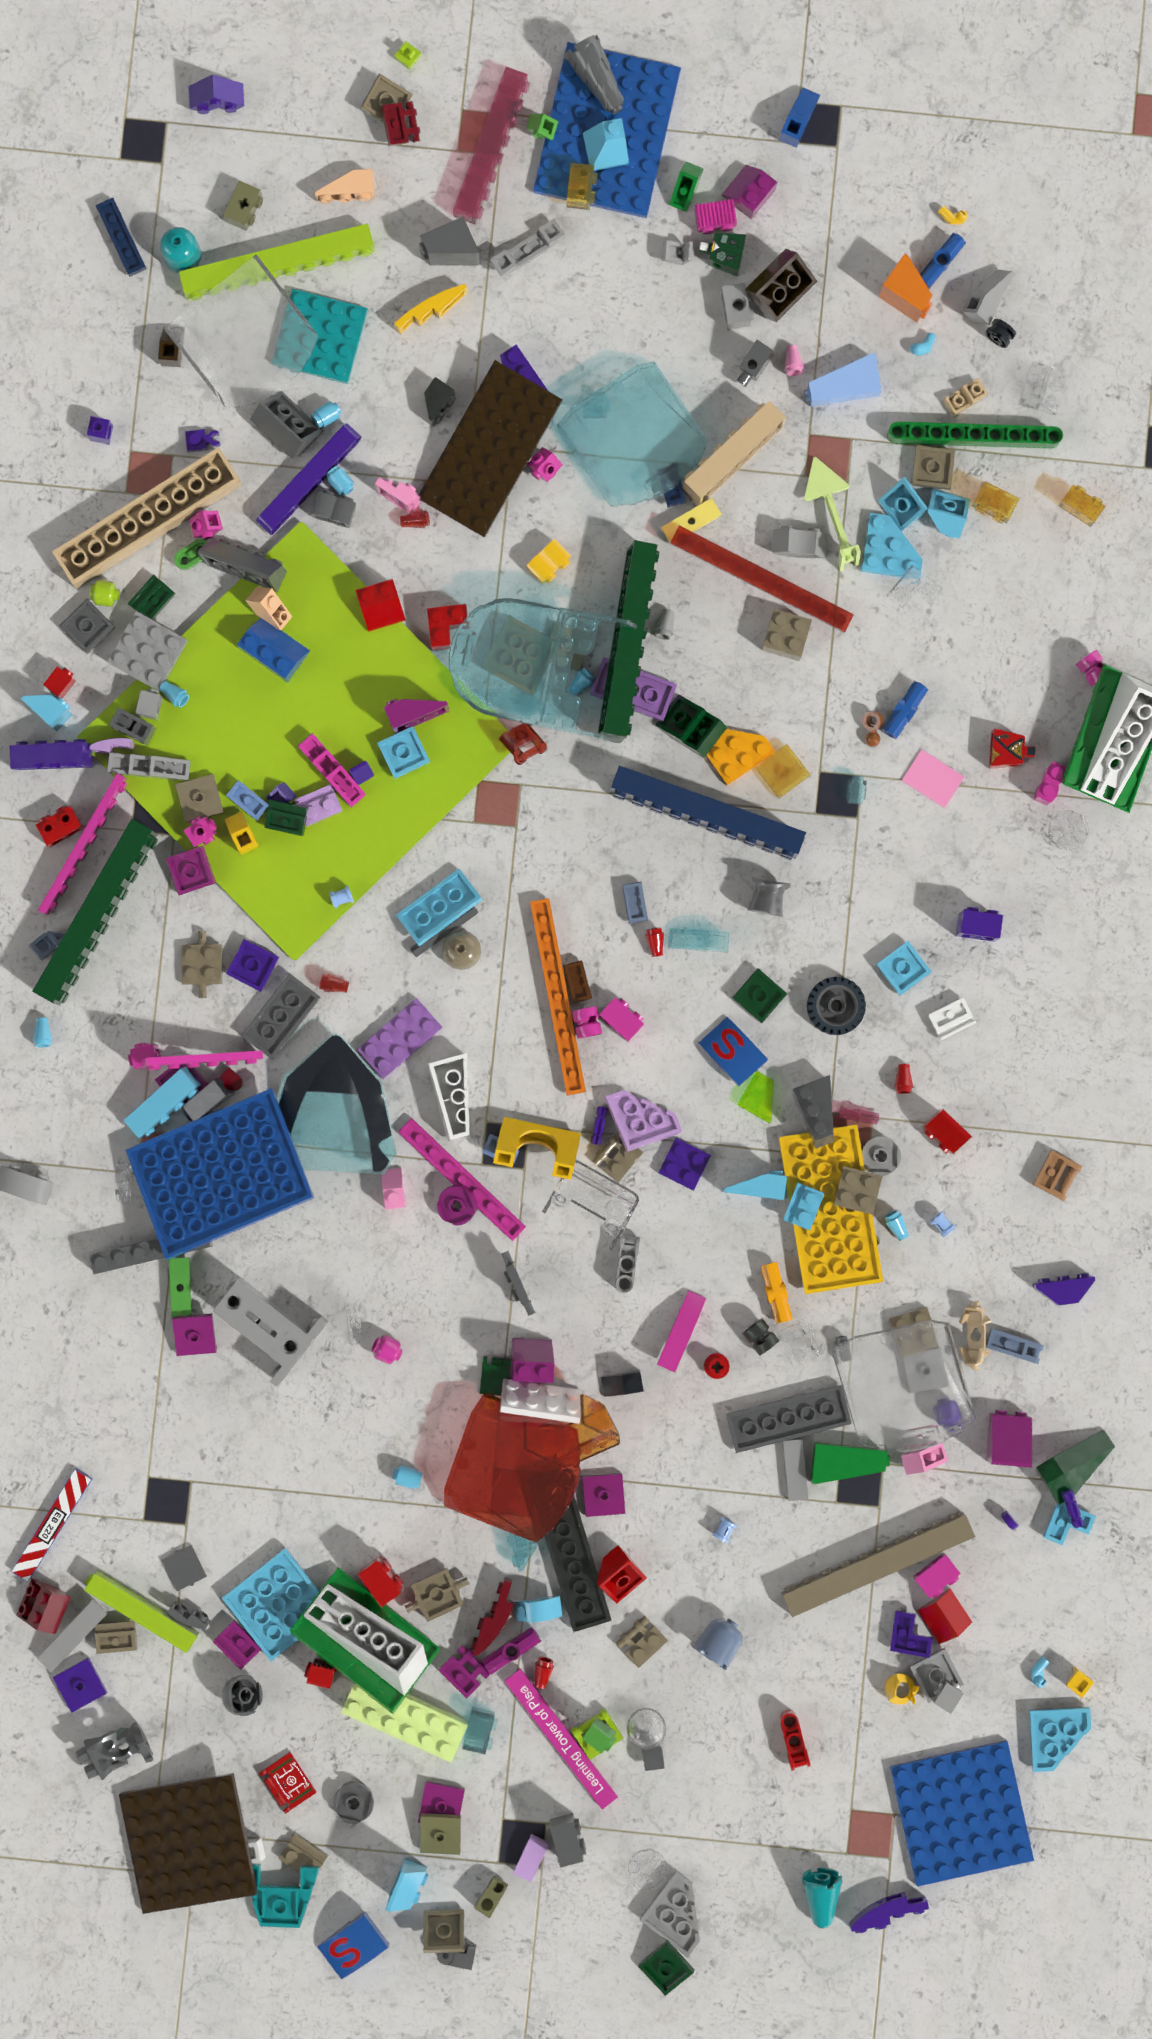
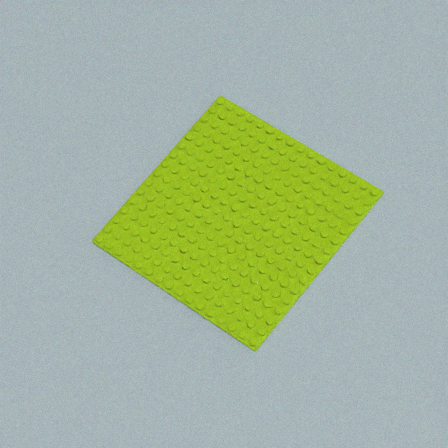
[77,522,519,961]

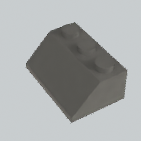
[250,391,324,459]

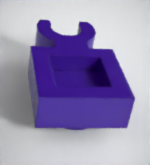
[185,429,221,452]

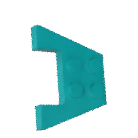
[252,1864,320,1928]

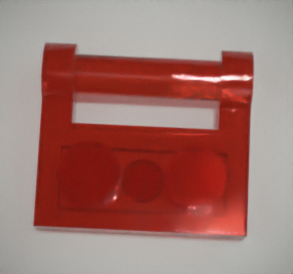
[499,721,547,765]

